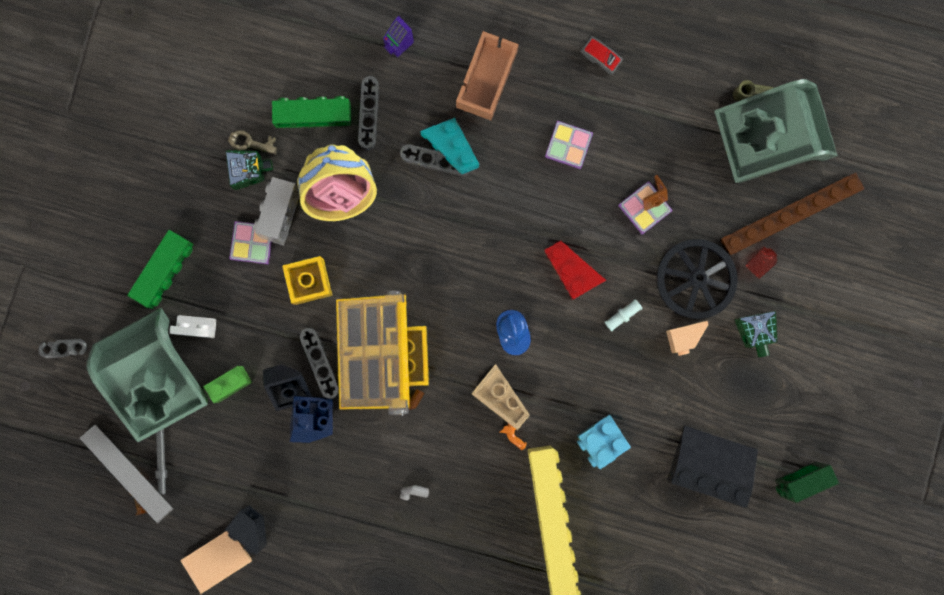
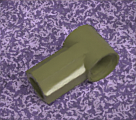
[733,80,773,102]

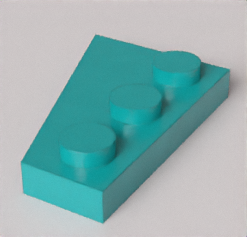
[420,118,479,174]

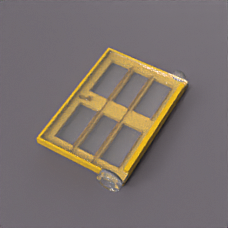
[336,291,410,415]

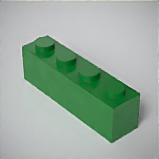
[272,96,351,128]
[127,230,194,309]

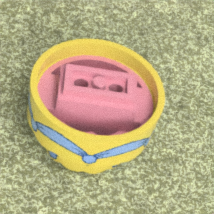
[297,145,377,221]

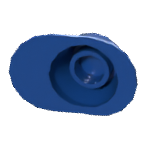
[496,310,531,355]

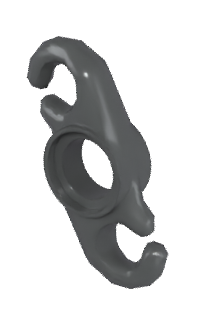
[38,339,87,359]

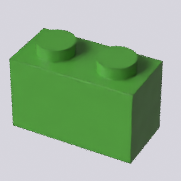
[204,366,252,403]

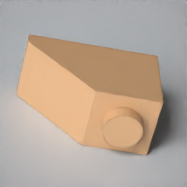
[666,321,708,356]

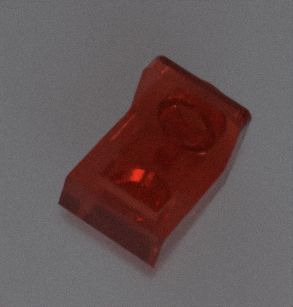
[746,246,777,279]

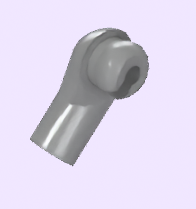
[400,485,429,500]

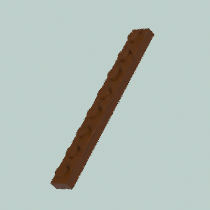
[720,172,865,256]

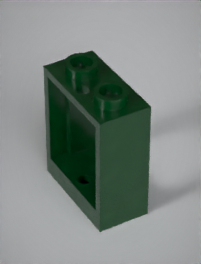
[775,461,839,503]

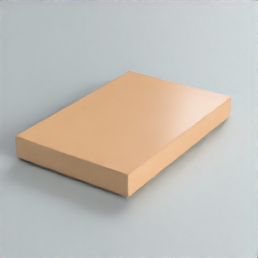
[181,531,253,594]

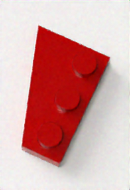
[544,241,606,300]

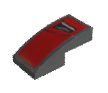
[580,36,623,75]

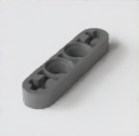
[358,76,379,150]
[400,144,471,176]
[300,328,339,399]

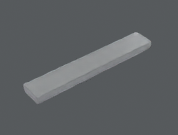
[80,425,173,523]

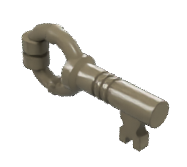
[228,131,277,155]

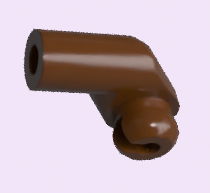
[400,389,425,411]

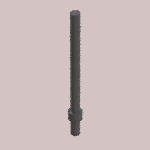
[155,429,167,494]

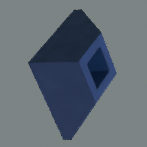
[290,396,333,443]

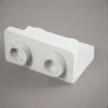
[169,315,216,338]

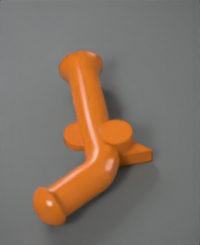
[499,423,526,450]

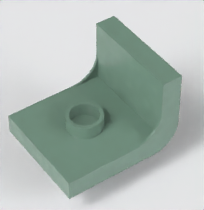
[714,79,838,183]
[87,308,208,442]

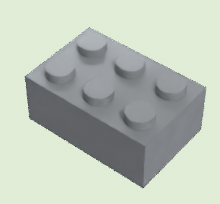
[254,177,300,246]

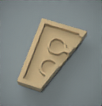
[472,364,529,431]

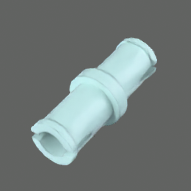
[605,299,643,332]

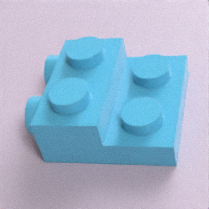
[577,415,631,469]

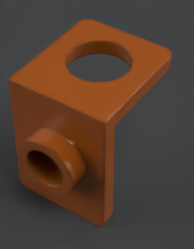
[643,175,668,211]

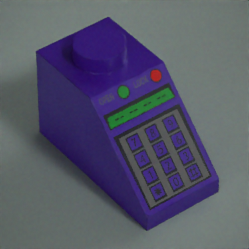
[383,16,414,58]

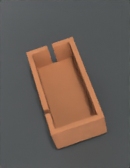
[456,31,519,120]

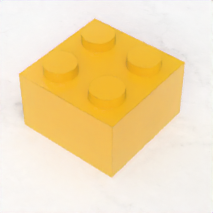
[283,256,333,305]

